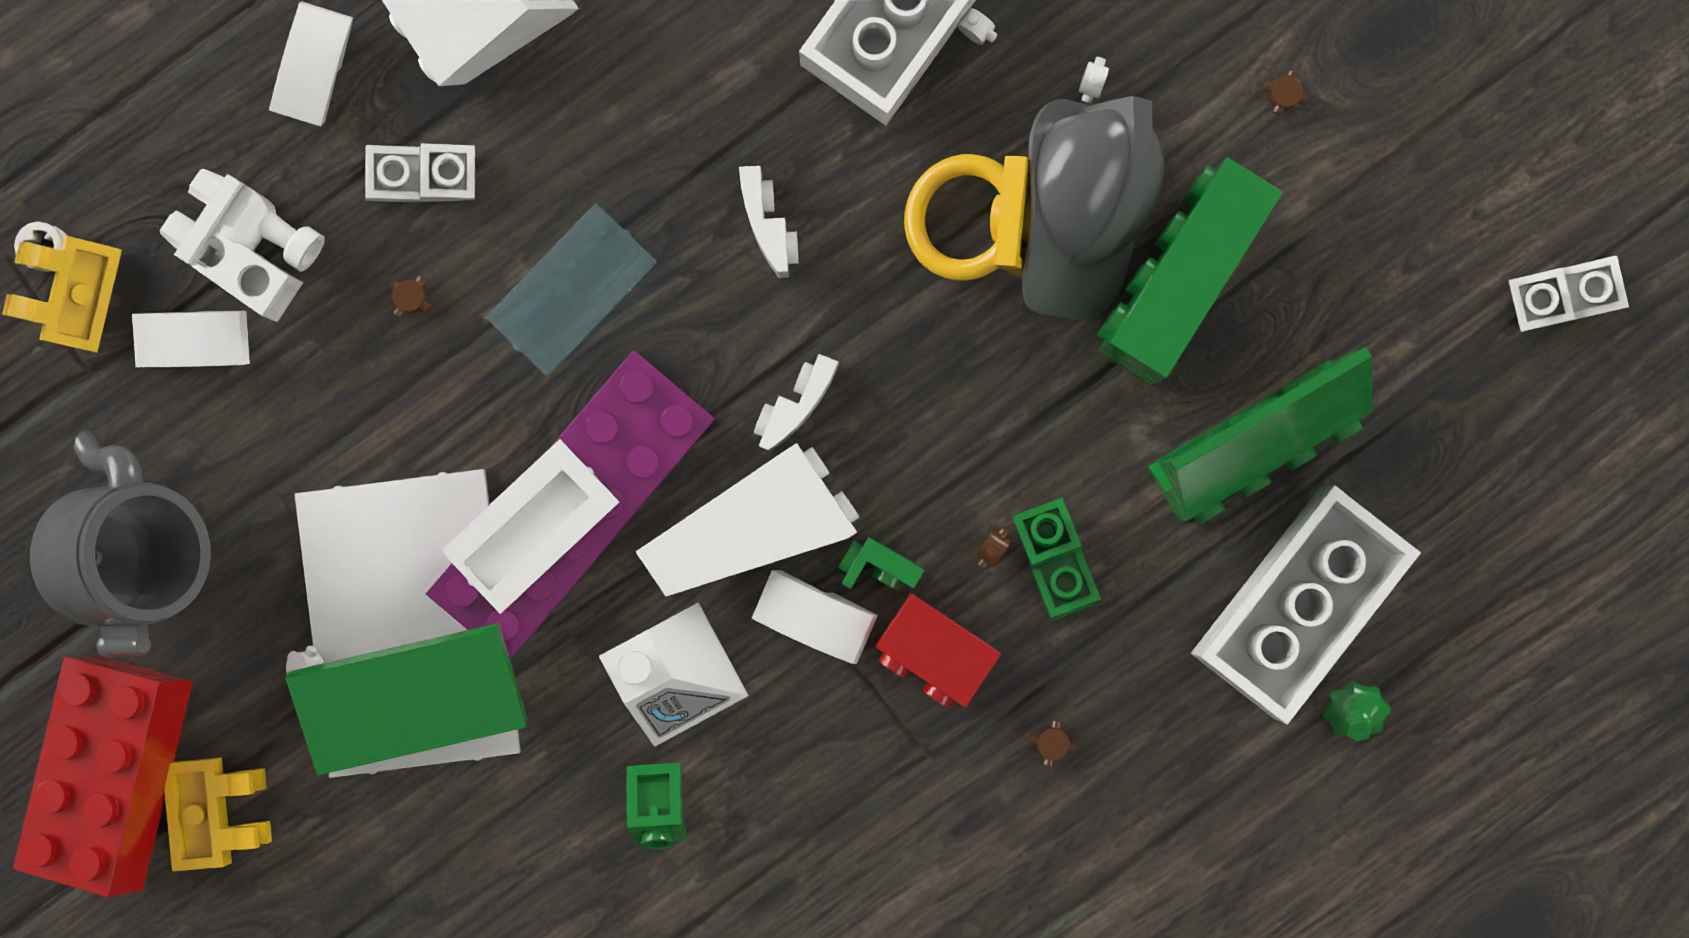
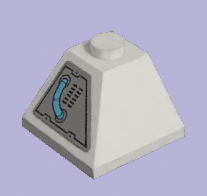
[599,602,749,746]

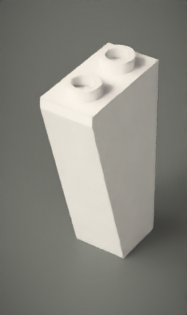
[636,443,860,596]

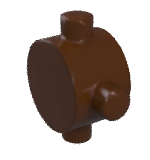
[1262,70,1308,116]
[388,275,431,318]
[976,526,1012,568]
[1029,720,1076,767]

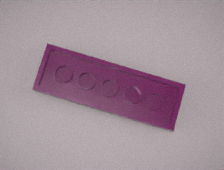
[425,350,715,661]

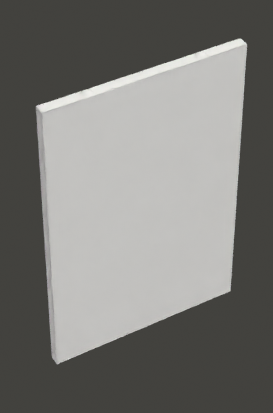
[295,469,521,778]

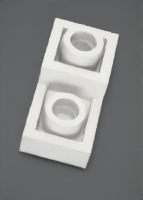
[269,1,353,126]
[365,143,475,202]
[739,166,799,278]
[1509,255,1629,332]
[132,311,250,367]
[754,354,839,452]
[752,570,878,664]

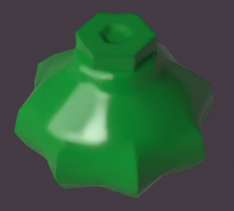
[1322,681,1392,742]

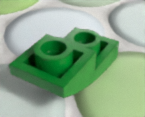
[1012,498,1101,622]

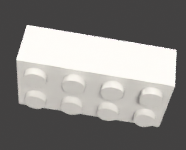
[799,0,976,126]
[1191,485,1421,725]

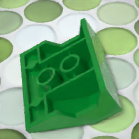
[1147,347,1373,525]

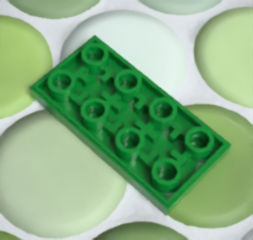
[285,623,528,776]

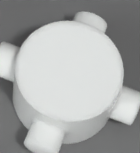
[957,8,997,45]
[1078,57,1109,103]
[286,646,324,675]

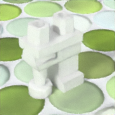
[160,169,325,322]

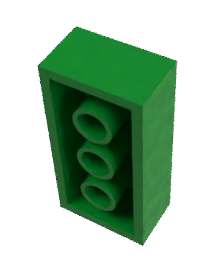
[1097,157,1283,385]

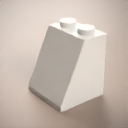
[382,0,579,86]

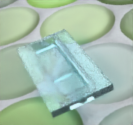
[485,203,657,376]

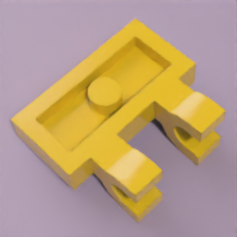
[2,236,122,353]
[164,757,272,872]

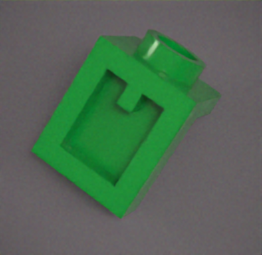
[838,536,924,591]
[627,763,686,850]

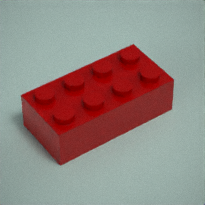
[13,656,193,897]

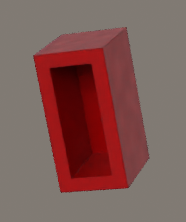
[875,592,1001,708]

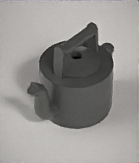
[30,430,211,659]

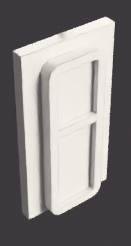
[441,439,620,614]

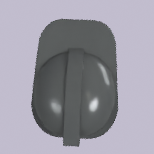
[1022,96,1164,320]

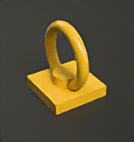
[904,154,1031,281]

